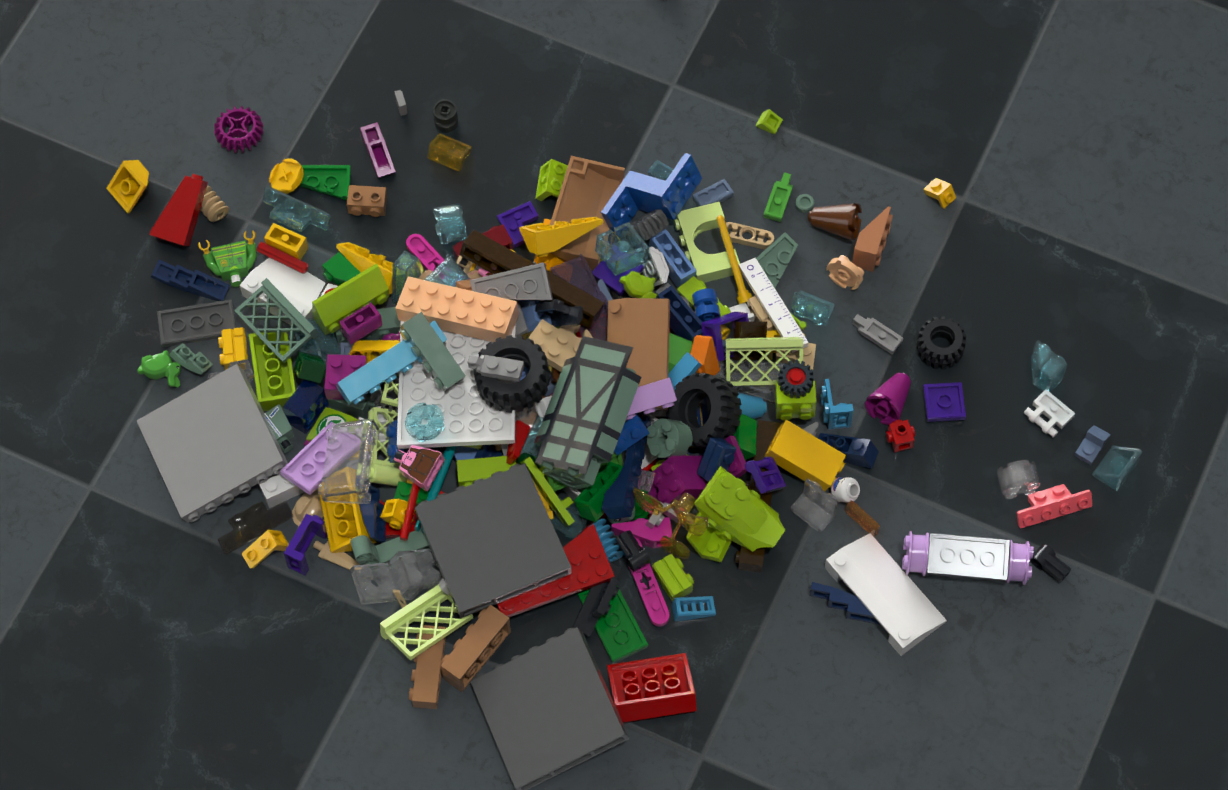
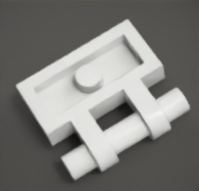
[1024,389,1075,438]

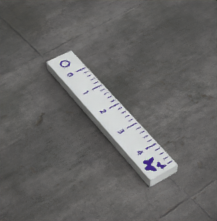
[739,258,809,353]

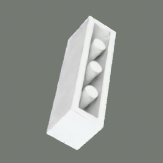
[259,469,339,508]

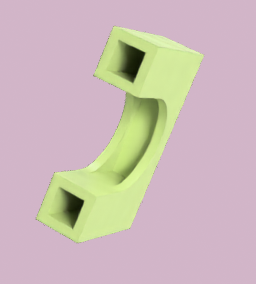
[674,202,740,283]

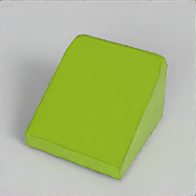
[756,109,783,134]

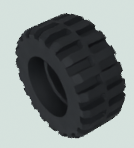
[473,335,550,413]
[666,373,742,449]

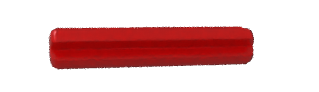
[257,242,309,274]

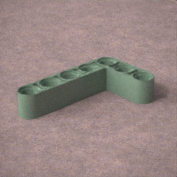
[350,529,431,573]

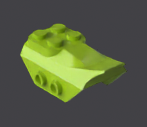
[694,466,785,552]

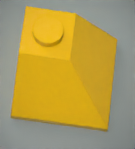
[106,160,149,213]

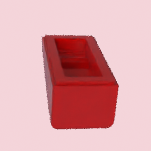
[506,420,531,465]

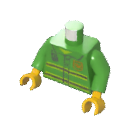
[198,230,257,287]

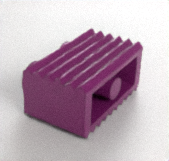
[339,303,383,344]

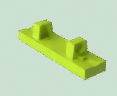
[520,457,575,527]

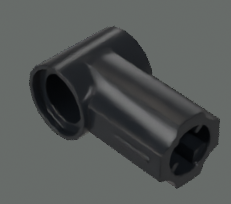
[615,530,651,572]
[1030,544,1071,582]

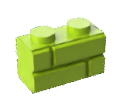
[652,554,694,602]

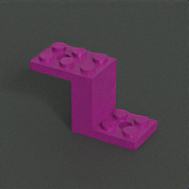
[638,436,747,518]

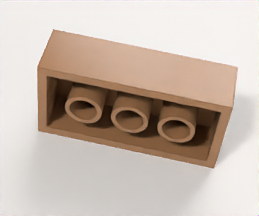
[441,605,511,692]

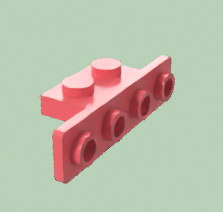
[1017,484,1092,528]

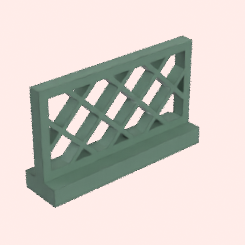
[234,278,320,363]

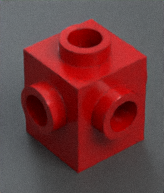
[886,420,915,452]

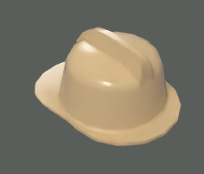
[292,488,323,526]

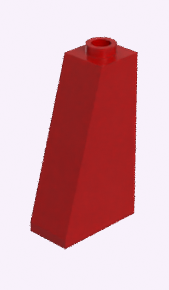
[149,174,208,246]

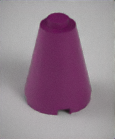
[865,373,911,425]

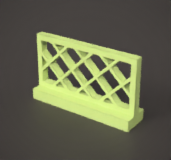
[725,337,803,386]
[380,584,473,660]

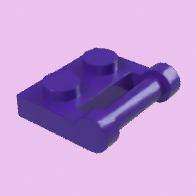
[745,457,786,494]

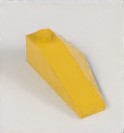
[336,242,416,295]

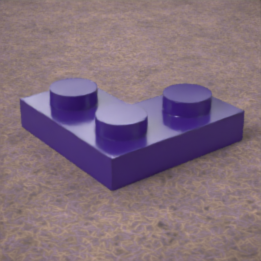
[497,201,539,248]

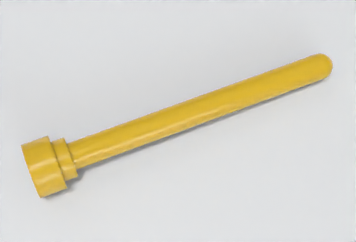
[717,215,752,304]

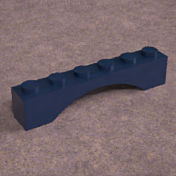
[602,411,651,519]

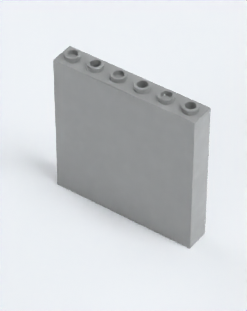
[137,364,288,523]

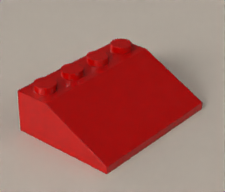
[607,653,697,722]

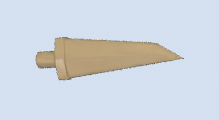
[313,541,371,579]

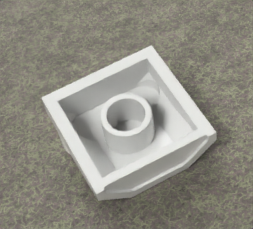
[635,247,669,286]

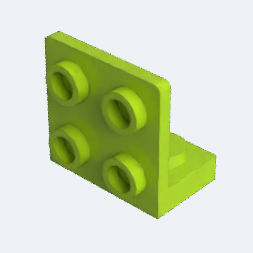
[535,159,568,201]
[686,512,731,562]

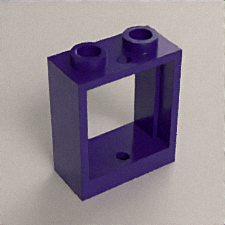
[701,311,749,361]

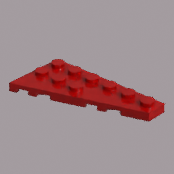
[497,524,615,617]

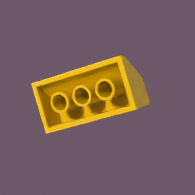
[318,467,376,553]

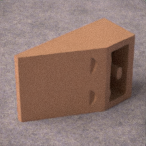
[852,206,893,272]

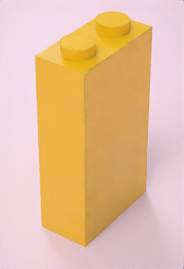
[764,420,846,492]

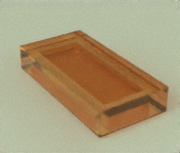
[845,500,880,537]

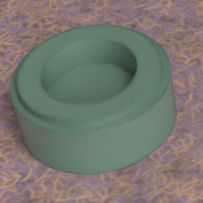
[795,194,814,213]

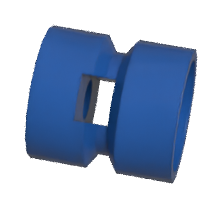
[692,289,721,322]

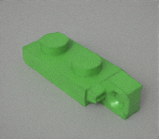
[763,172,793,222]

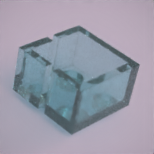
[595,222,649,276]

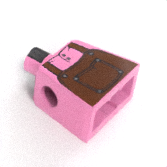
[394,445,445,491]

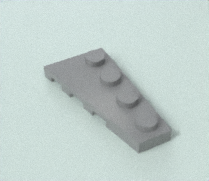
[470,262,553,300]

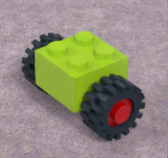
[775,360,816,421]

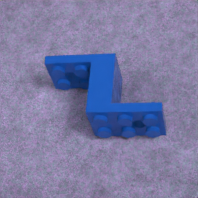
[601,153,702,237]

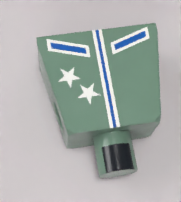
[264,404,294,453]

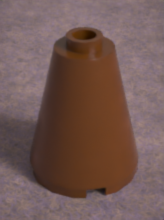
[808,203,862,241]

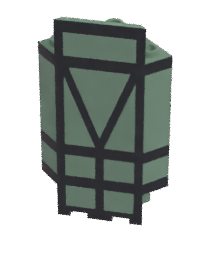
[534,336,642,490]

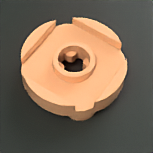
[826,255,864,290]

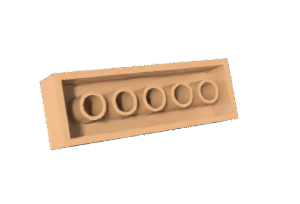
[395,277,519,342]

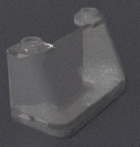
[318,419,380,504]

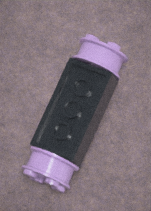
[902,531,1033,585]

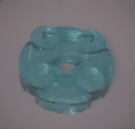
[405,403,445,442]

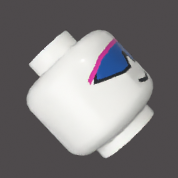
[831,477,860,503]

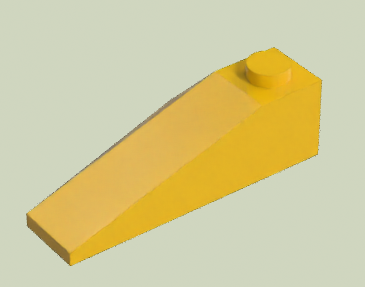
[519,217,604,257]

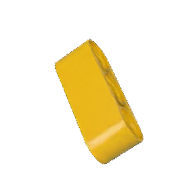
[349,340,400,363]

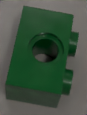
[294,351,326,383]

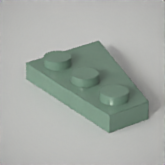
[756,232,798,288]

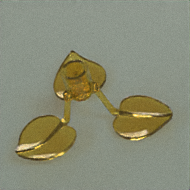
[633,487,708,559]

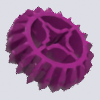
[214,105,264,153]

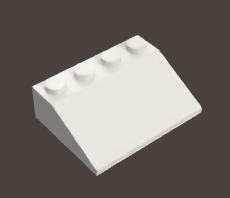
[240,258,327,328]

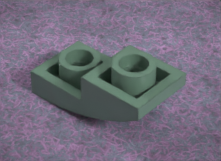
[169,343,213,375]

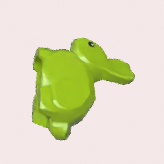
[619,271,657,299]

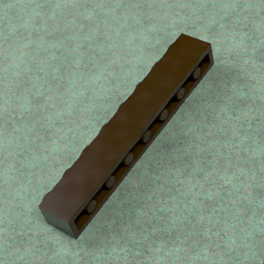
[459,230,604,328]
[735,420,781,573]

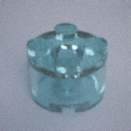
[433,203,467,244]

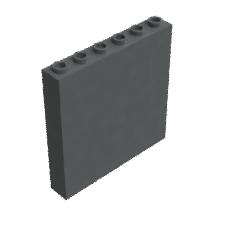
[415,463,572,618]
[470,627,630,790]

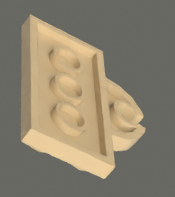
[529,319,593,372]

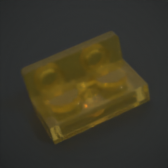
[427,133,472,171]

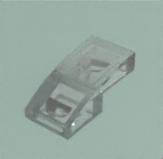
[638,469,655,492]

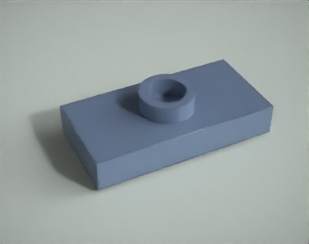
[693,179,734,207]

